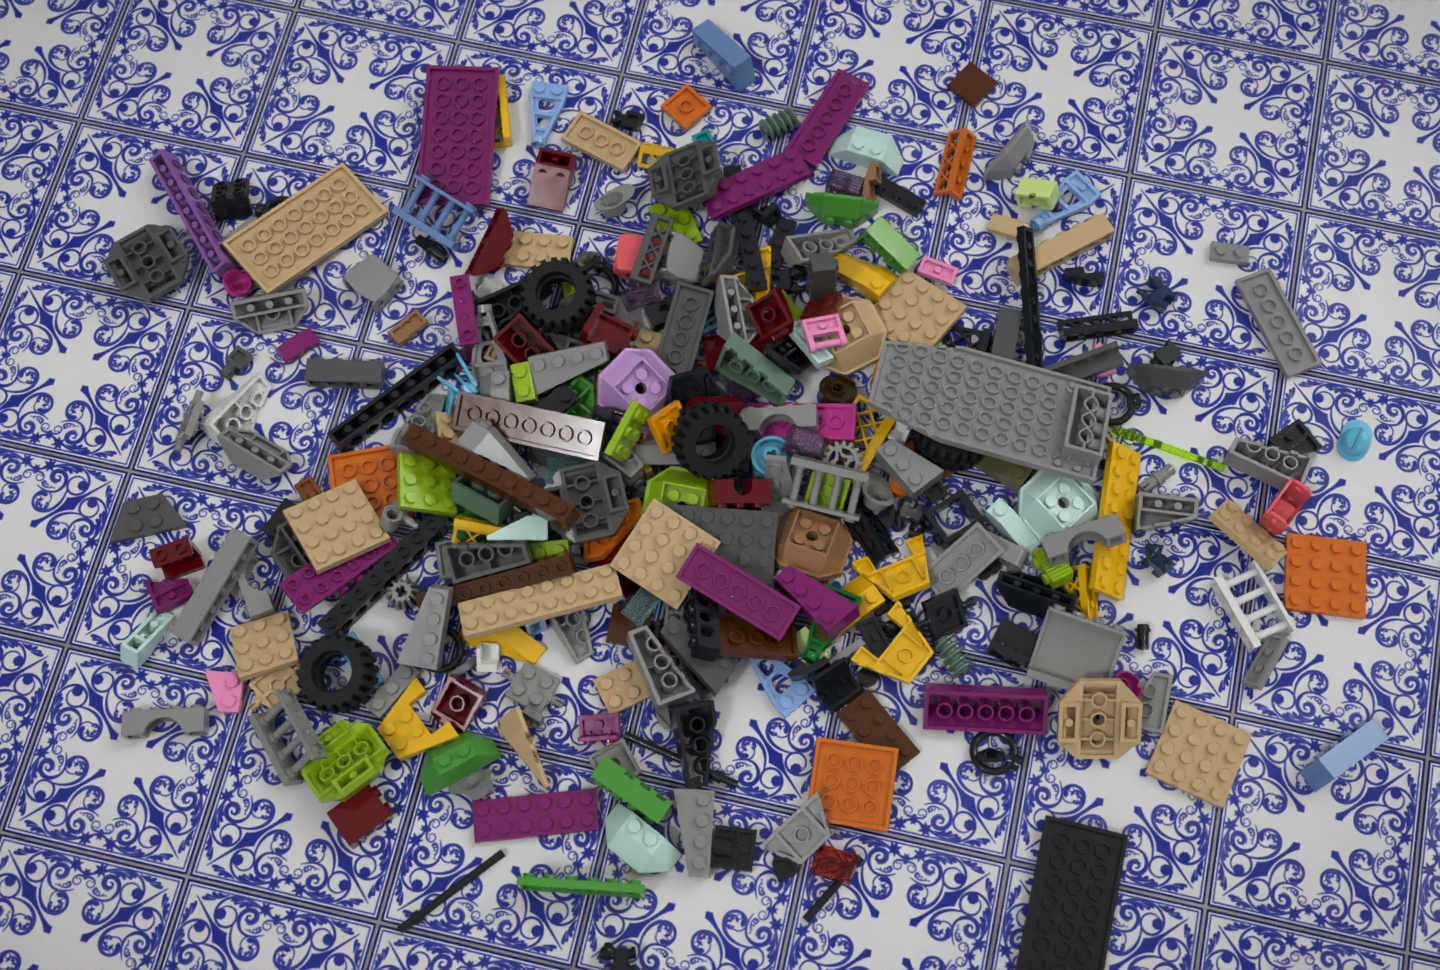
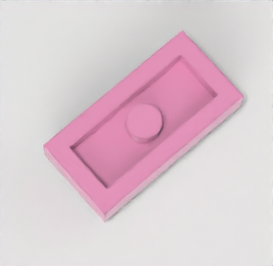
[917,255,959,287]

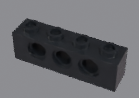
[644,282,716,332]
[685,588,721,662]

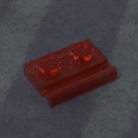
[810,844,860,886]

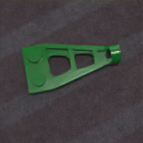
[802,583,862,664]

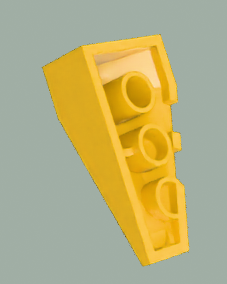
[834,252,899,304]
[816,575,885,641]
[459,627,547,665]

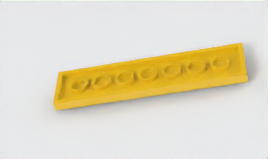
[1089,441,1141,601]

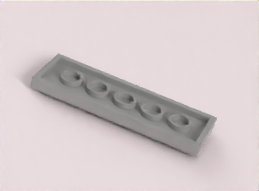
[1234,267,1322,379]

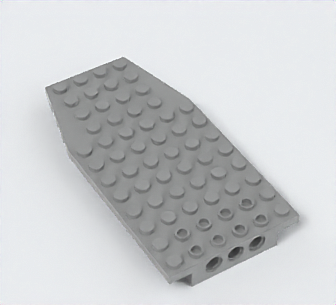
[867,340,1113,485]

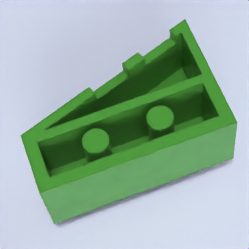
[857,216,920,275]

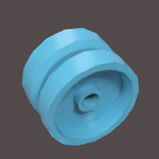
[751,436,793,479]

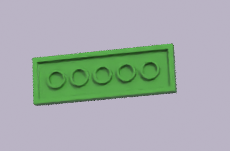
[516,873,646,899]

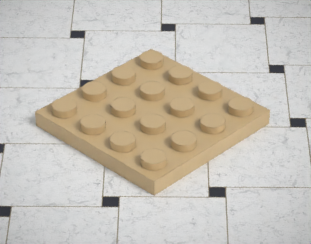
[874,269,967,346]
[283,479,391,575]
[609,498,721,609]
[1144,700,1252,809]

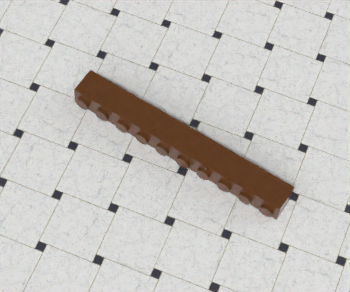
[402,423,580,531]

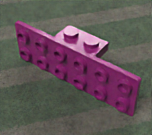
[279,532,398,614]

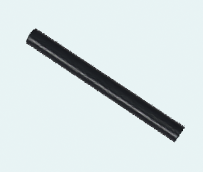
[802,855,864,923]

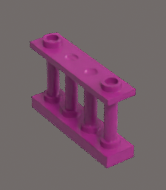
[450,274,485,364]

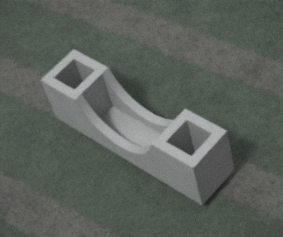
[739,403,819,437]
[1040,513,1126,567]
[236,550,277,621]
[121,704,210,740]

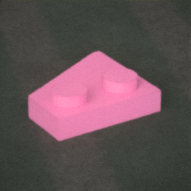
[206,671,245,714]

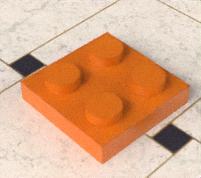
[661,84,712,131]

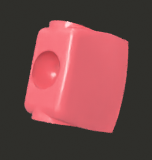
[613,234,664,283]
[1259,478,1313,535]

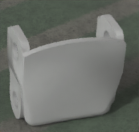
[654,232,704,286]
[342,254,404,313]

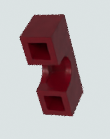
[708,479,771,508]

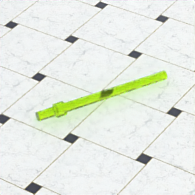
[1111,425,1225,472]

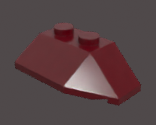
[465,208,514,276]

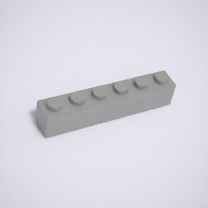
[170,527,260,646]

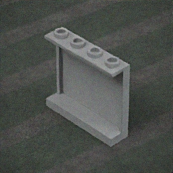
[1025,603,1128,690]

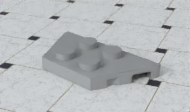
[759,791,832,864]

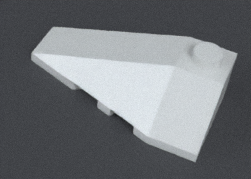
[198,373,271,446]

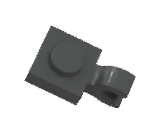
[221,345,254,380]

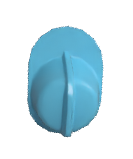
[1336,419,1373,461]

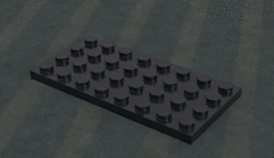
[1015,815,1128,970]

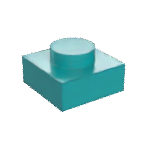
[691,128,716,143]

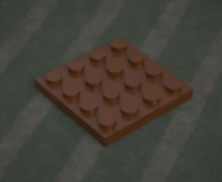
[718,593,798,662]

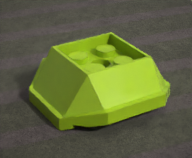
[642,466,715,515]
[301,720,390,803]

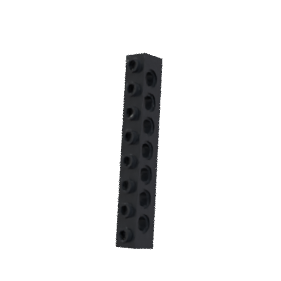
[327,342,466,453]
[317,513,449,636]

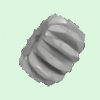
[385,577,420,611]

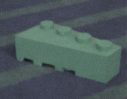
[714,331,796,406]

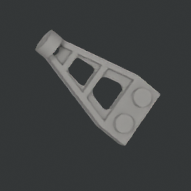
[471,304,510,383]

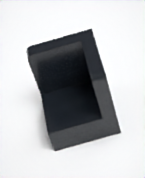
[750,202,782,228]

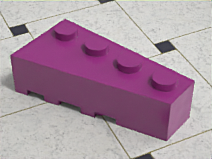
[774,565,860,641]

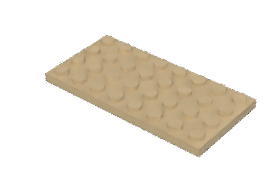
[222,162,389,294]

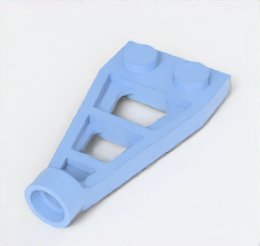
[530,81,569,149]
[1030,169,1102,232]
[748,658,815,718]

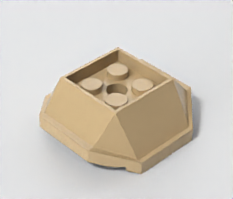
[810,296,888,376]
[1056,678,1143,759]

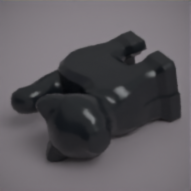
[771,265,806,295]
[591,406,626,436]
[894,497,926,538]
[874,597,917,637]
[598,942,637,970]

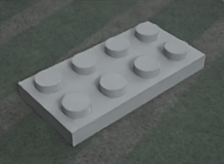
[927,521,1005,595]

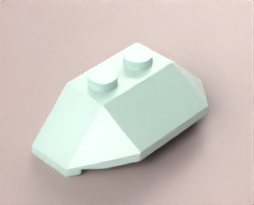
[828,126,903,177]
[605,803,682,874]

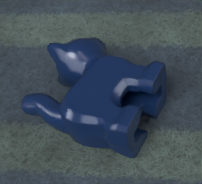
[1136,275,1179,314]
[1141,543,1173,578]

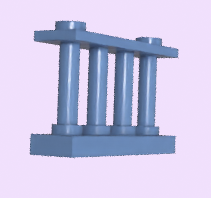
[391,174,480,252]

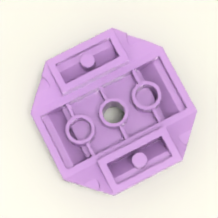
[596,348,676,431]

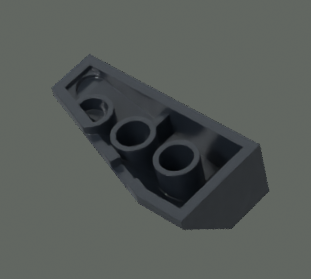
[668,700,717,789]

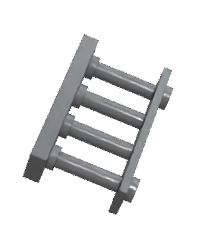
[782,454,871,523]
[248,689,328,786]

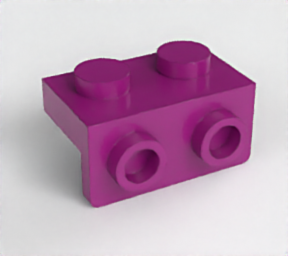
[578,713,621,745]

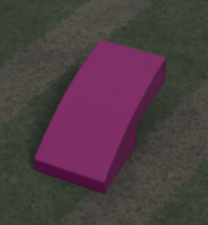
[276,328,320,364]

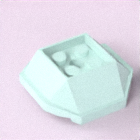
[1017,470,1100,546]

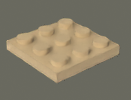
[230,610,299,682]

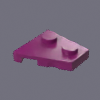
[144,578,194,615]

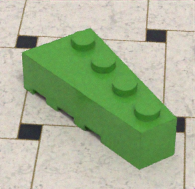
[591,755,673,825]

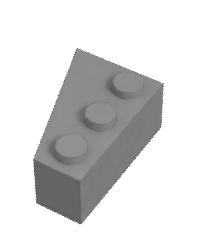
[875,438,944,501]

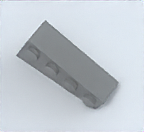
[528,340,610,395]
[673,788,715,878]

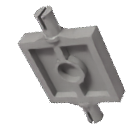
[173,390,205,453]
[501,661,565,714]

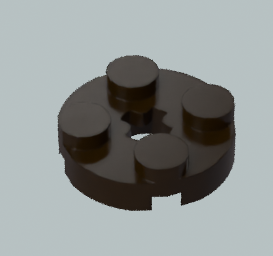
[819,374,857,404]

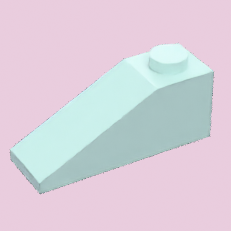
[983,498,1040,556]
[487,513,548,541]
[120,610,175,669]

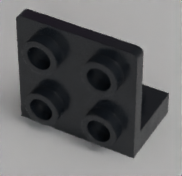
[985,618,1038,671]

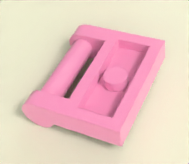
[801,313,847,353]

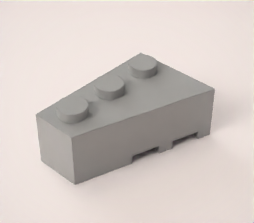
[1131,492,1199,534]

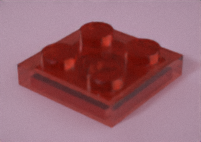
[800,292,843,320]

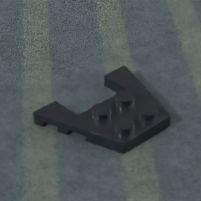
[664,366,722,408]

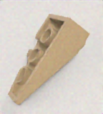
[497,706,551,791]

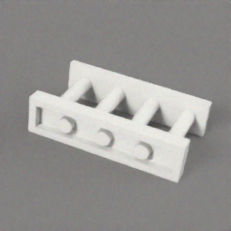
[1209,560,1297,653]

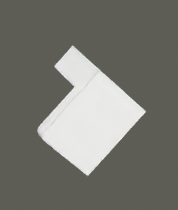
[473,273,503,298]
[887,421,913,445]
[476,642,500,672]

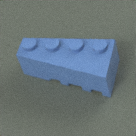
[692,19,756,93]
[1299,718,1389,792]

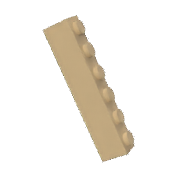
[1005,213,1115,287]

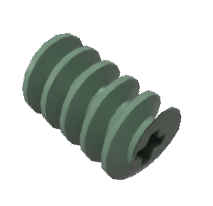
[759,107,800,142]
[933,633,972,679]

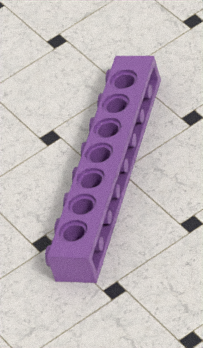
[149,149,239,277]

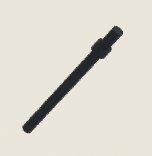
[624,732,739,788]
[397,849,505,933]

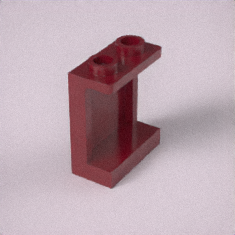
[579,302,639,358]
[149,536,206,580]
[326,784,394,849]

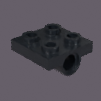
[710,825,757,873]

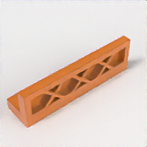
[933,128,977,201]

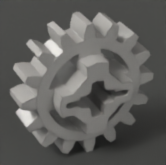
[821,440,864,470]

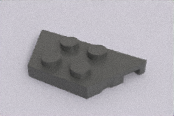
[110,493,188,544]

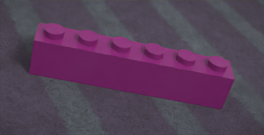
[922,683,1049,735]

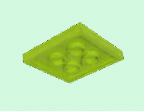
[397,453,457,517]

